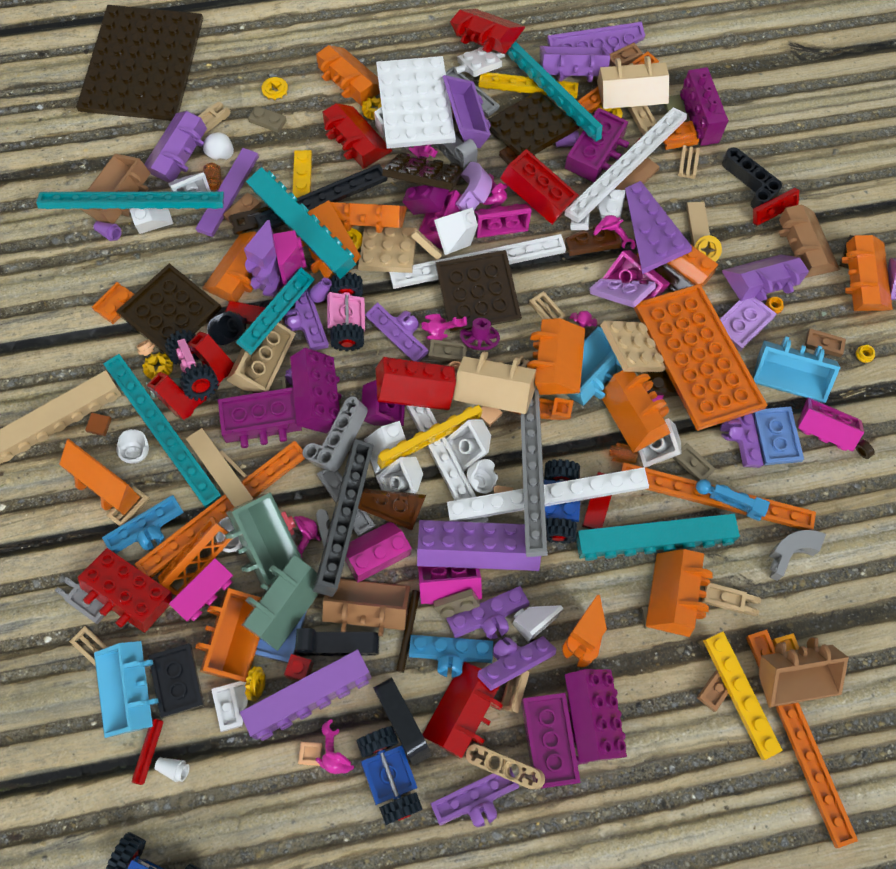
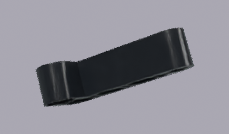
[722,147,782,209]
[295,628,379,656]
[373,677,432,766]

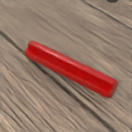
[132,718,163,785]

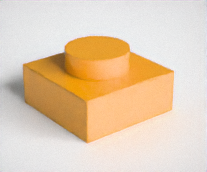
[772,633,799,652]

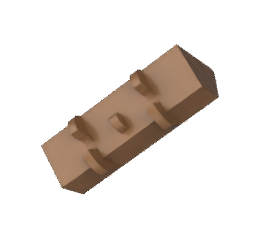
[80,154,151,224]
[779,204,840,278]
[322,578,410,637]
[758,637,849,708]

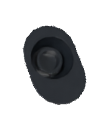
[207,311,247,345]

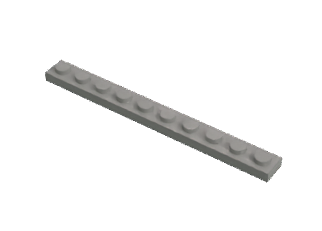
[521,387,548,557]

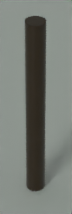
[396,590,420,673]

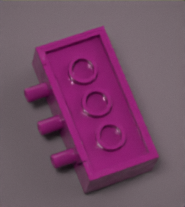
[680,67,729,146]
[565,108,629,182]
[290,348,342,433]
[218,387,302,448]
[565,669,627,763]
[521,693,588,790]

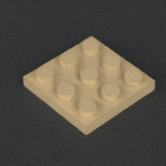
[358,226,417,273]
[600,320,666,372]

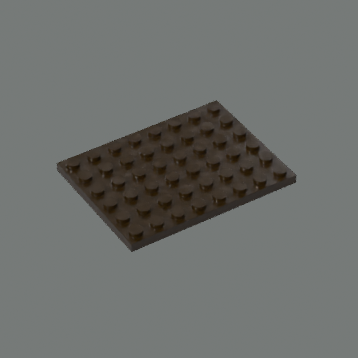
[76,5,203,121]

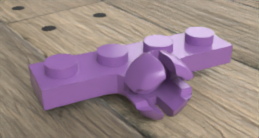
[284,287,329,351]
[365,302,429,362]
[720,413,764,468]
[446,586,530,639]
[478,636,557,691]
[430,767,519,827]

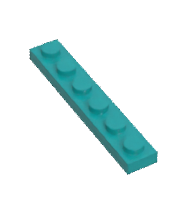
[236,268,315,355]

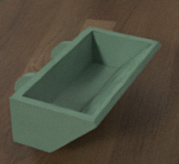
[225,492,304,586]
[241,555,319,651]

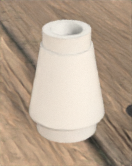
[155,757,190,782]

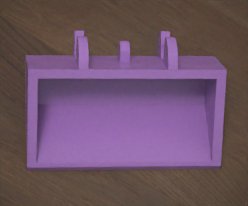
[540,46,610,82]
[442,75,491,148]
[144,111,207,183]
[244,220,284,297]
[722,254,809,301]

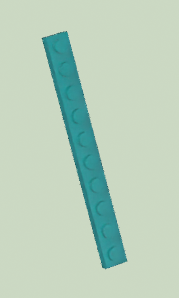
[506,41,603,141]
[36,192,224,209]
[103,354,222,508]

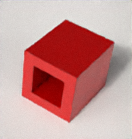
[284,654,314,681]

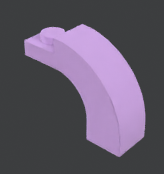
[455,162,492,211]

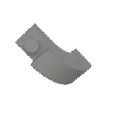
[769,530,826,581]

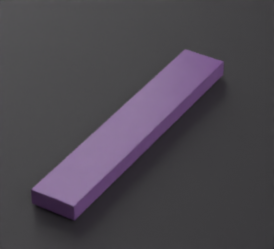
[196,148,259,237]

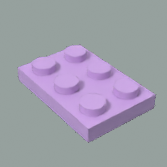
[720,297,777,351]

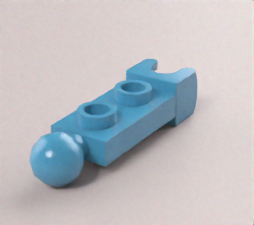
[696,479,770,521]

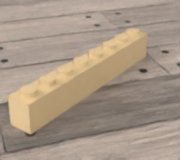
[0,370,122,464]

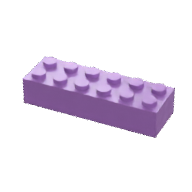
[417,520,541,571]
[240,650,372,741]

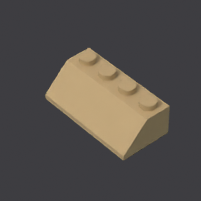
[226,323,296,393]

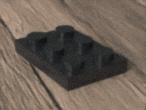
[148,643,205,719]

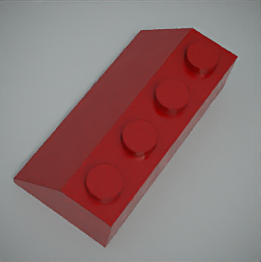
[375,357,456,410]

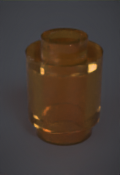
[203,163,221,190]
[609,442,639,464]

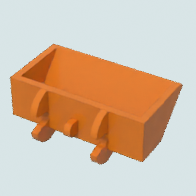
[316,45,380,106]
[301,200,361,279]
[330,202,407,233]
[202,231,257,302]
[841,235,893,311]
[527,318,585,395]
[602,370,670,453]
[59,439,140,515]
[646,549,713,637]
[195,588,261,682]
[562,595,607,668]

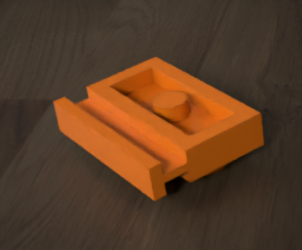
[663,121,699,150]
[92,282,135,324]

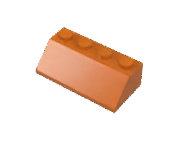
[637,245,719,287]

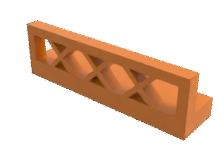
[158,516,233,596]

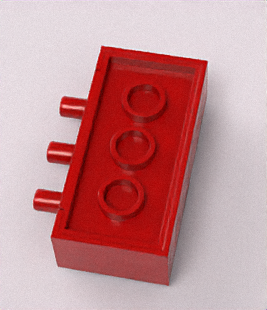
[500,149,579,225]
[77,548,172,633]

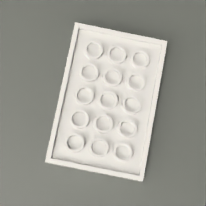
[376,56,456,149]

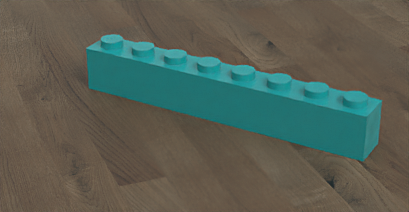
[246,167,356,279]
[576,514,740,561]

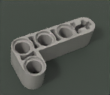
[435,134,478,171]
[303,397,368,472]

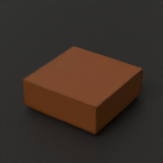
[85,413,112,436]

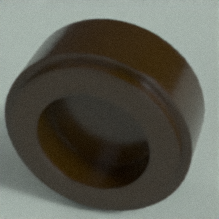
[855,440,875,459]

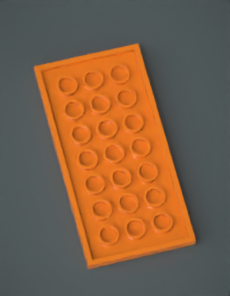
[634,284,768,431]

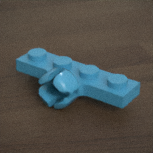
[102,495,184,554]
[409,635,493,678]

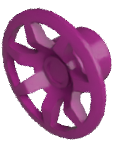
[460,318,500,350]

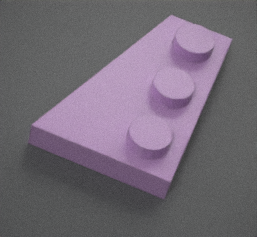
[590,279,656,308]

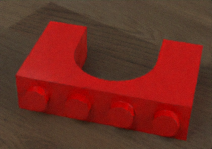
[146,331,234,420]

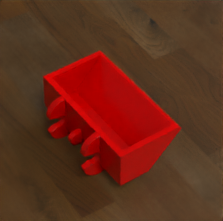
[450,9,525,54]
[322,103,392,169]
[422,662,503,759]

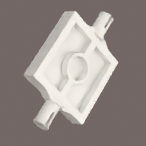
[454,47,505,77]

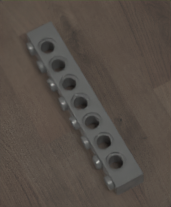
[313,439,374,597]

